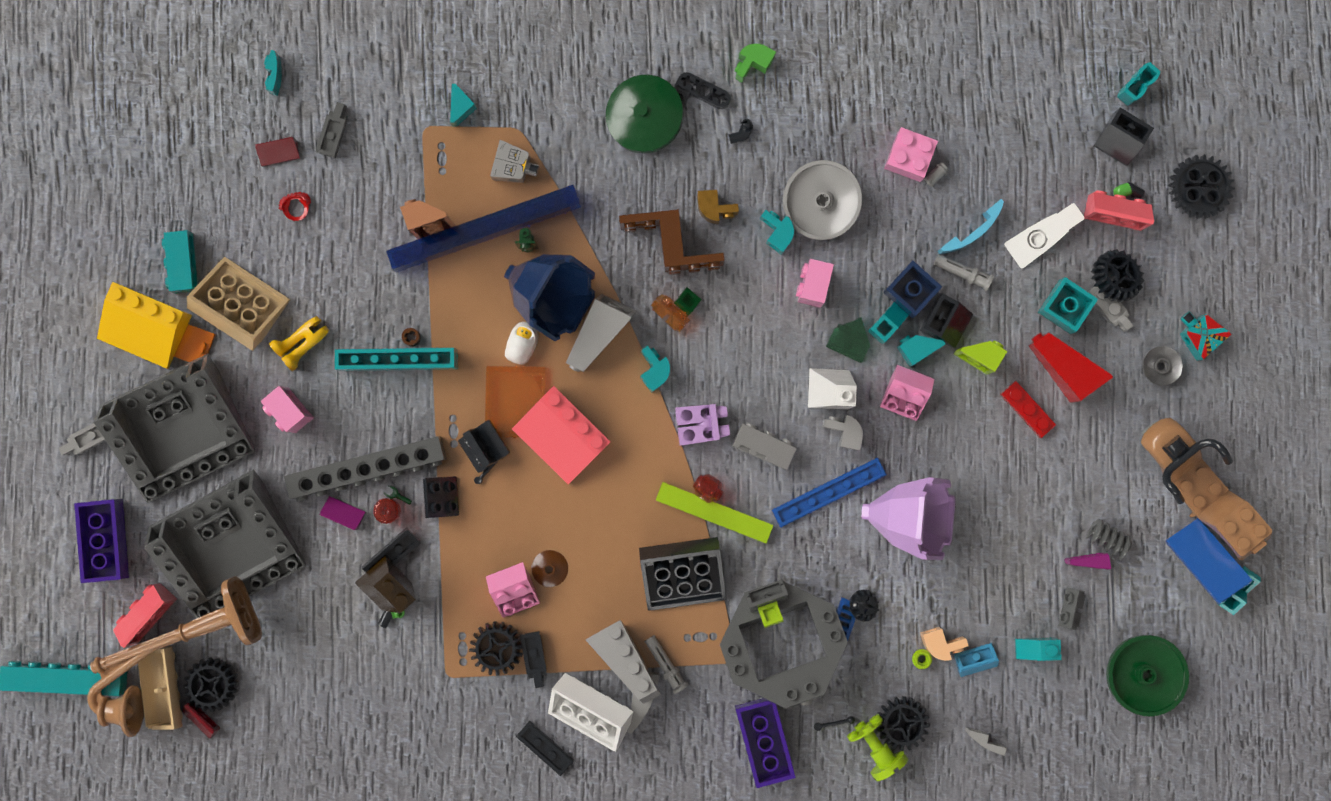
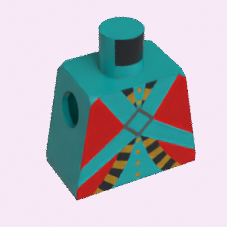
[1180,311,1232,361]

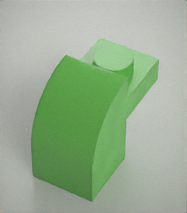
[734,43,776,83]

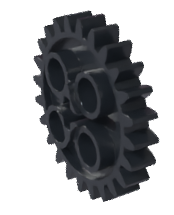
[1168,154,1235,219]

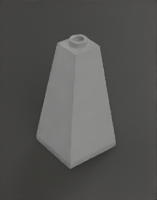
[566,294,637,372]

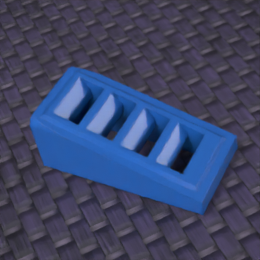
[836,597,856,641]

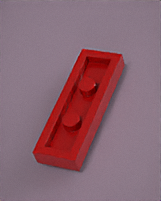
[1000,381,1056,438]

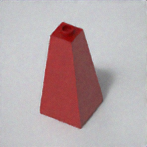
[1028,332,1113,403]

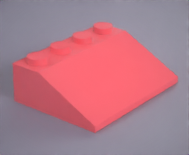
[512,386,610,484]

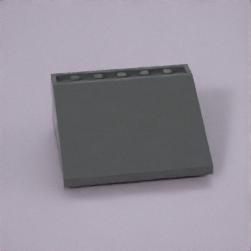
[94,354,255,503]
[144,469,306,618]

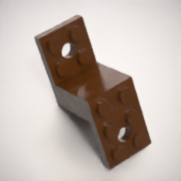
[619,209,725,275]

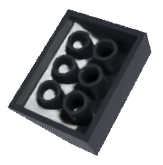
[639,537,726,611]

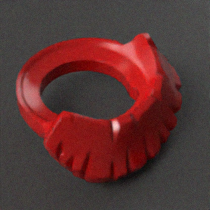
[279,192,311,221]

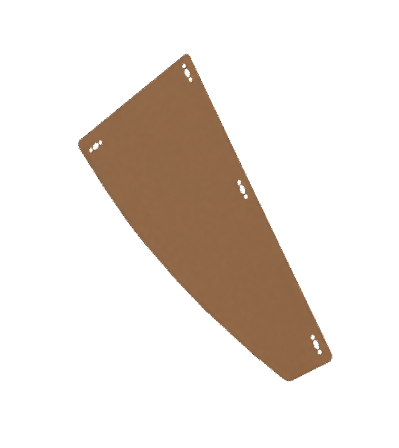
[422,126,730,678]

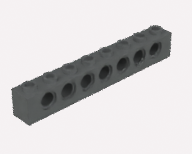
[284,436,447,502]

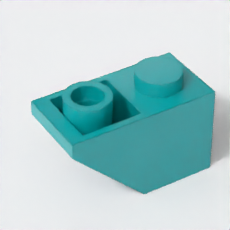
[868,302,909,344]

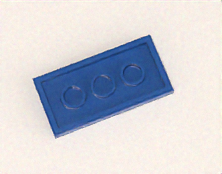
[1166,518,1253,605]

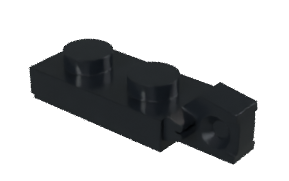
[520,631,547,688]

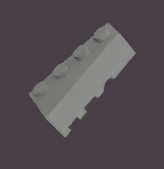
[586,620,661,704]

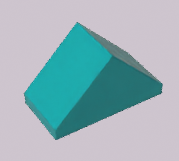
[450,84,477,127]

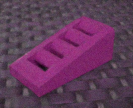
[1064,552,1111,570]

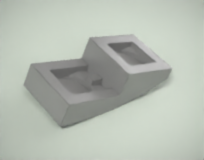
[965,727,1007,756]

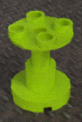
[846,714,909,781]

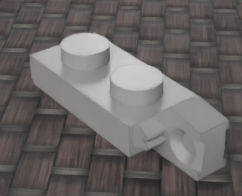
[1087,287,1133,332]
[58,423,106,456]

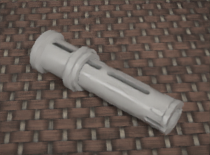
[933,254,994,291]
[644,635,689,694]

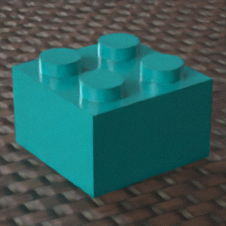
[1037,277,1098,334]

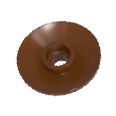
[532,550,568,587]

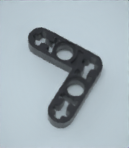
[674,72,730,109]

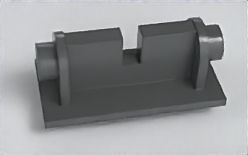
[1058,587,1086,630]

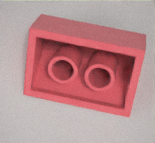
[1084,191,1154,231]
[113,583,177,648]

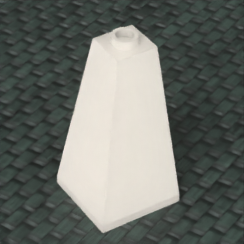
[808,368,857,410]

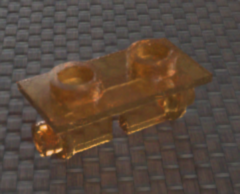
[651,294,691,332]

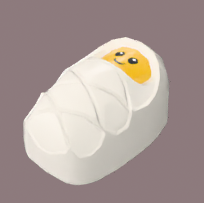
[505,321,539,365]

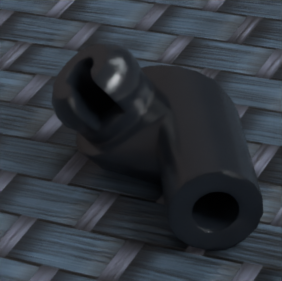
[729,119,753,144]

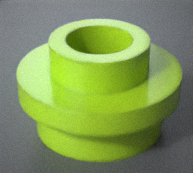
[912,649,932,669]

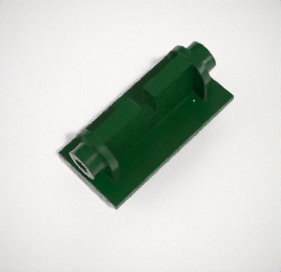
[515,228,538,253]

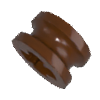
[402,328,421,347]

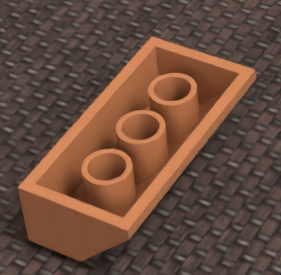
[400,199,458,243]

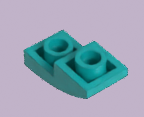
[264,50,282,96]

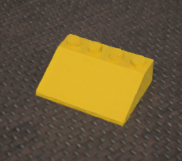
[97,282,192,369]

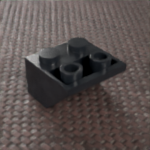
[1093,107,1154,166]
[920,293,973,349]

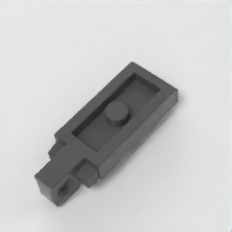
[316,102,348,159]

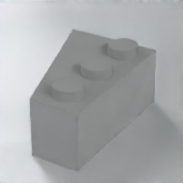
[732,423,797,470]

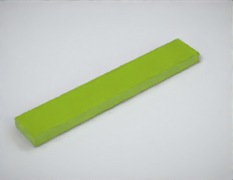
[656,482,773,544]

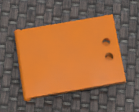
[174,324,216,362]

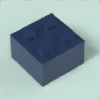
[883,260,942,318]

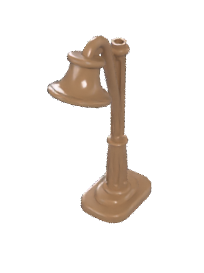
[87,576,262,737]

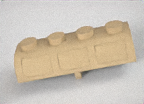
[138,646,183,730]

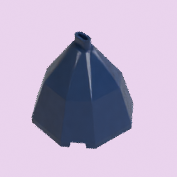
[504,254,595,341]

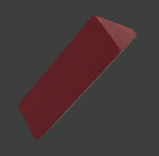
[255,137,300,167]
[182,702,220,739]

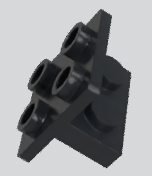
[458,420,510,473]
[423,476,459,518]

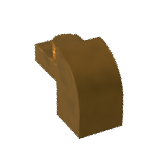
[697,190,739,224]

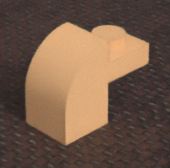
[920,627,968,661]

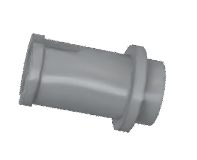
[924,162,949,187]

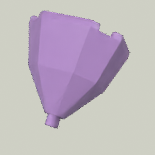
[861,477,955,560]

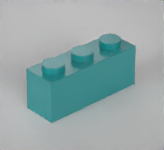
[162,230,198,294]

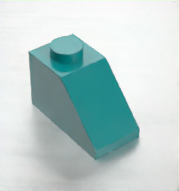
[897,335,946,367]
[1015,637,1062,661]

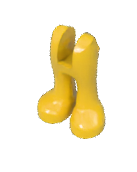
[268,316,329,372]

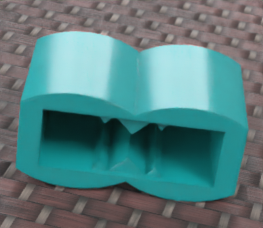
[1117,62,1160,106]

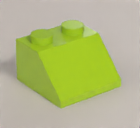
[953,340,1008,375]

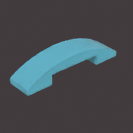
[937,199,1004,254]

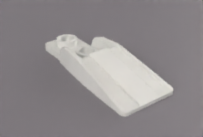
[1004,203,1084,268]

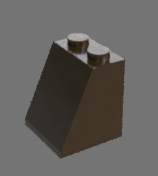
[355,556,416,613]

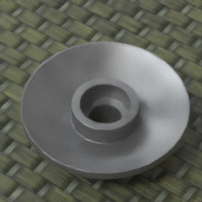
[1142,346,1183,386]

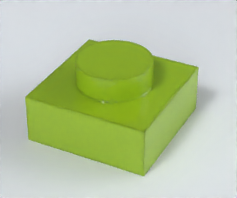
[758,601,784,628]

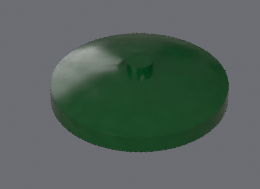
[605,75,684,153]
[1106,635,1189,717]

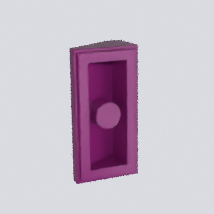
[319,496,366,530]

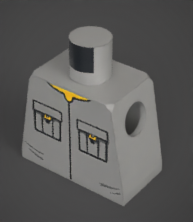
[490,140,539,183]

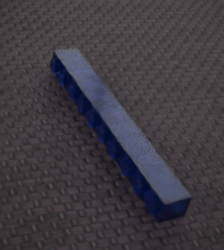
[386,185,581,272]

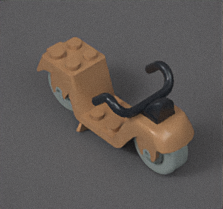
[1141,418,1272,561]

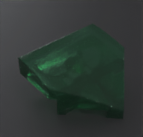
[826,317,870,364]

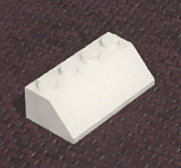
[548,673,633,752]

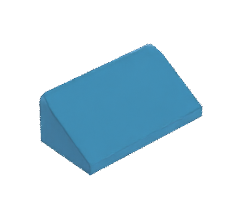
[954,643,999,677]

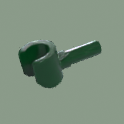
[384,485,412,505]

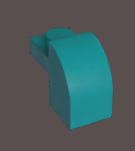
[760,210,794,255]
[640,346,670,393]
[1219,566,1261,615]

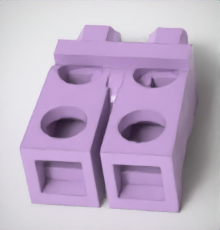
[675,404,730,446]

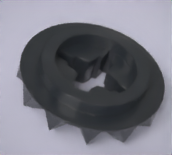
[850,590,879,622]

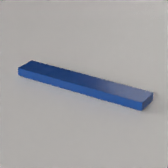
[772,457,887,528]

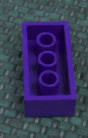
[74,499,129,583]
[735,698,796,788]

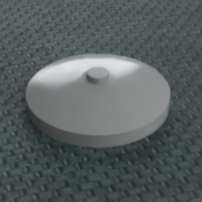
[783,160,863,240]

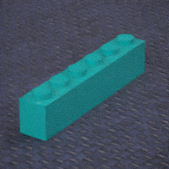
[335,348,458,371]
[0,661,128,696]

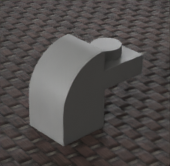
[822,415,863,451]

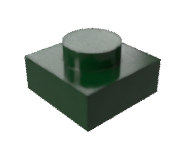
[674,287,702,316]

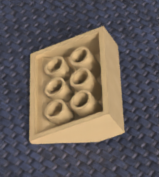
[187,257,290,351]

